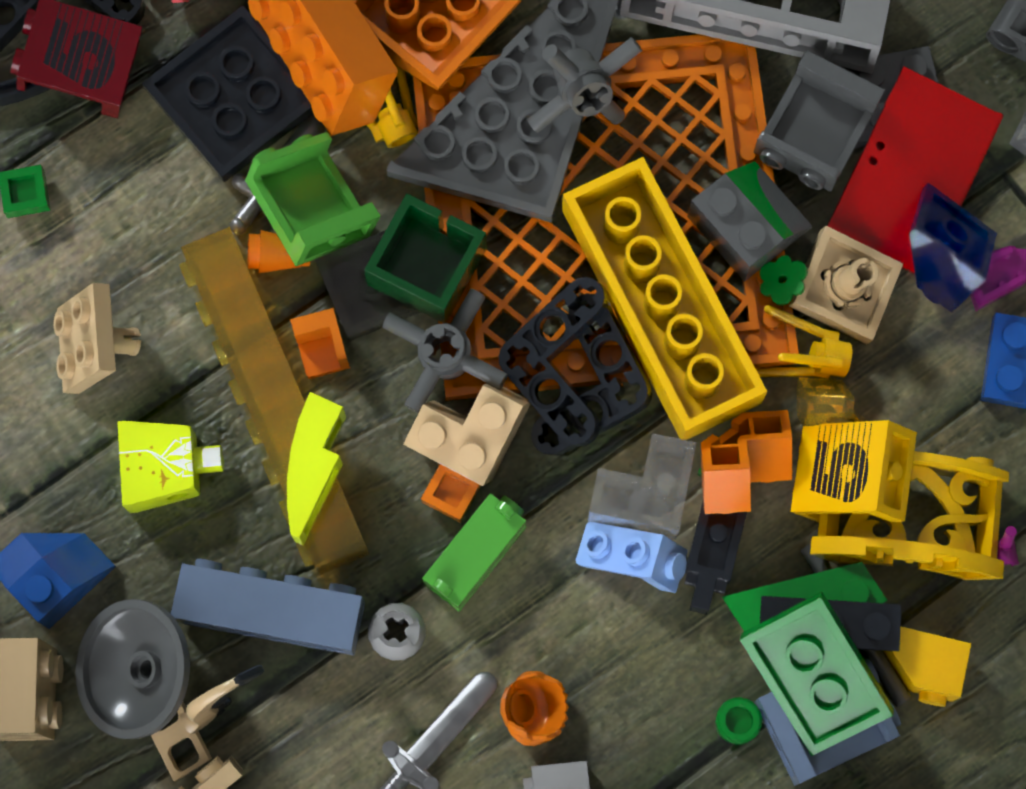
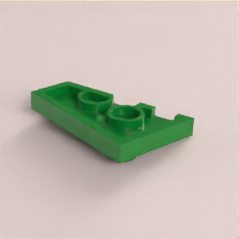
[722,562,888,632]

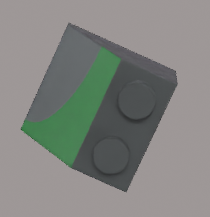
[687,161,812,282]

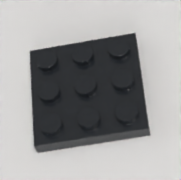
[142,6,313,182]

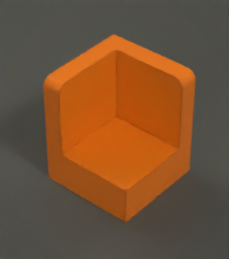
[290,308,350,379]

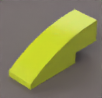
[287,392,346,546]

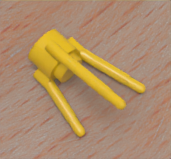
[367,64,419,148]
[755,305,852,379]

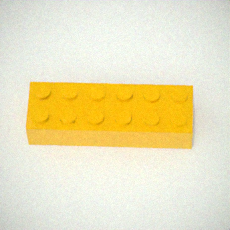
[562,157,768,442]

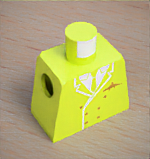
[117,421,224,513]

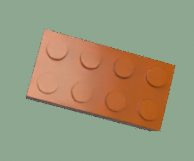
[247,0,398,136]

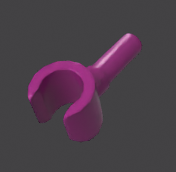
[997,526,1019,566]

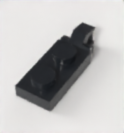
[684,501,747,615]

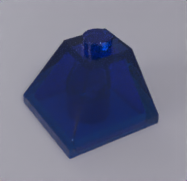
[909,183,997,312]

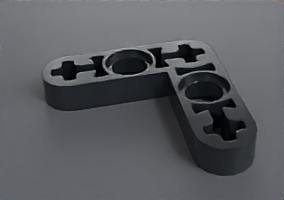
[499,277,609,446]
[531,293,653,456]

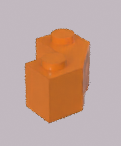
[701,410,792,514]

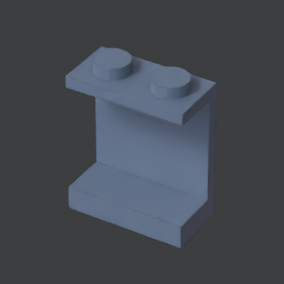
[754,658,901,786]

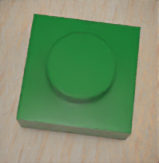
[0,165,51,218]

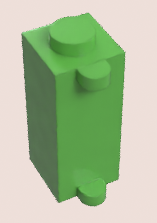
[422,493,526,612]

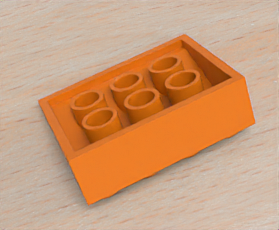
[353,0,522,91]

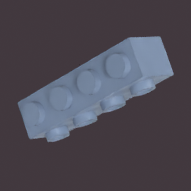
[171,559,365,656]

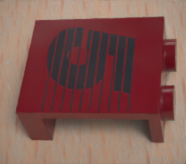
[10,0,142,119]

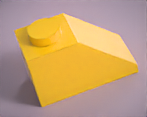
[884,626,971,707]

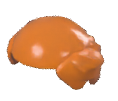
[500,671,569,746]

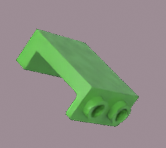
[245,132,381,266]

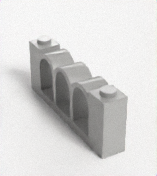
[620,0,890,74]

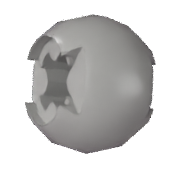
[368,603,426,661]

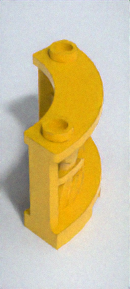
[810,451,1009,580]

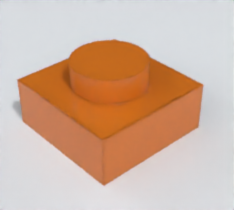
[421,464,481,523]

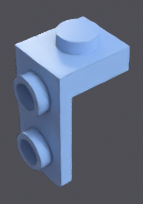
[576,522,688,593]

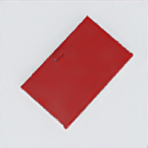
[827,66,1004,281]

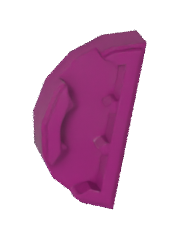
[970,246,1026,312]

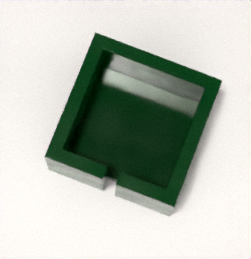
[364,193,487,323]

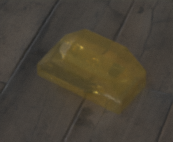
[796,377,866,426]

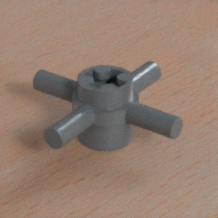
[527,37,642,133]
[382,289,508,413]

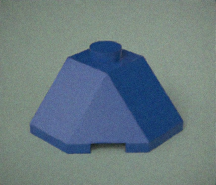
[0,533,116,629]

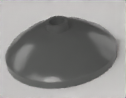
[76,599,190,739]

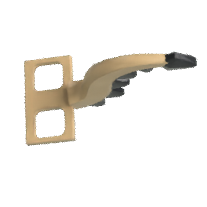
[151,665,264,782]

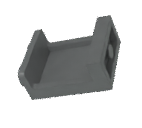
[754,50,885,192]

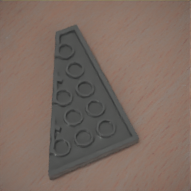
[387,0,620,223]

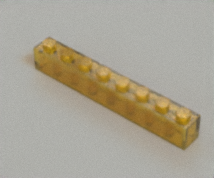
[179,227,369,575]

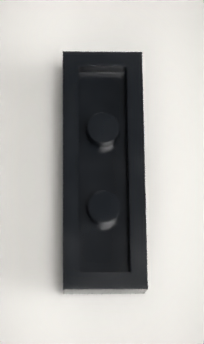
[760,596,901,652]

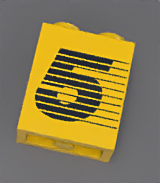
[790,420,917,522]

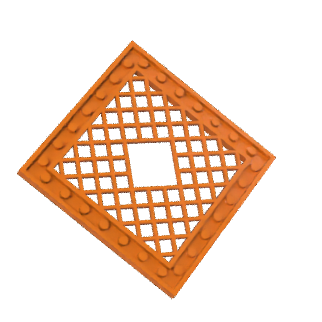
[413,34,799,401]

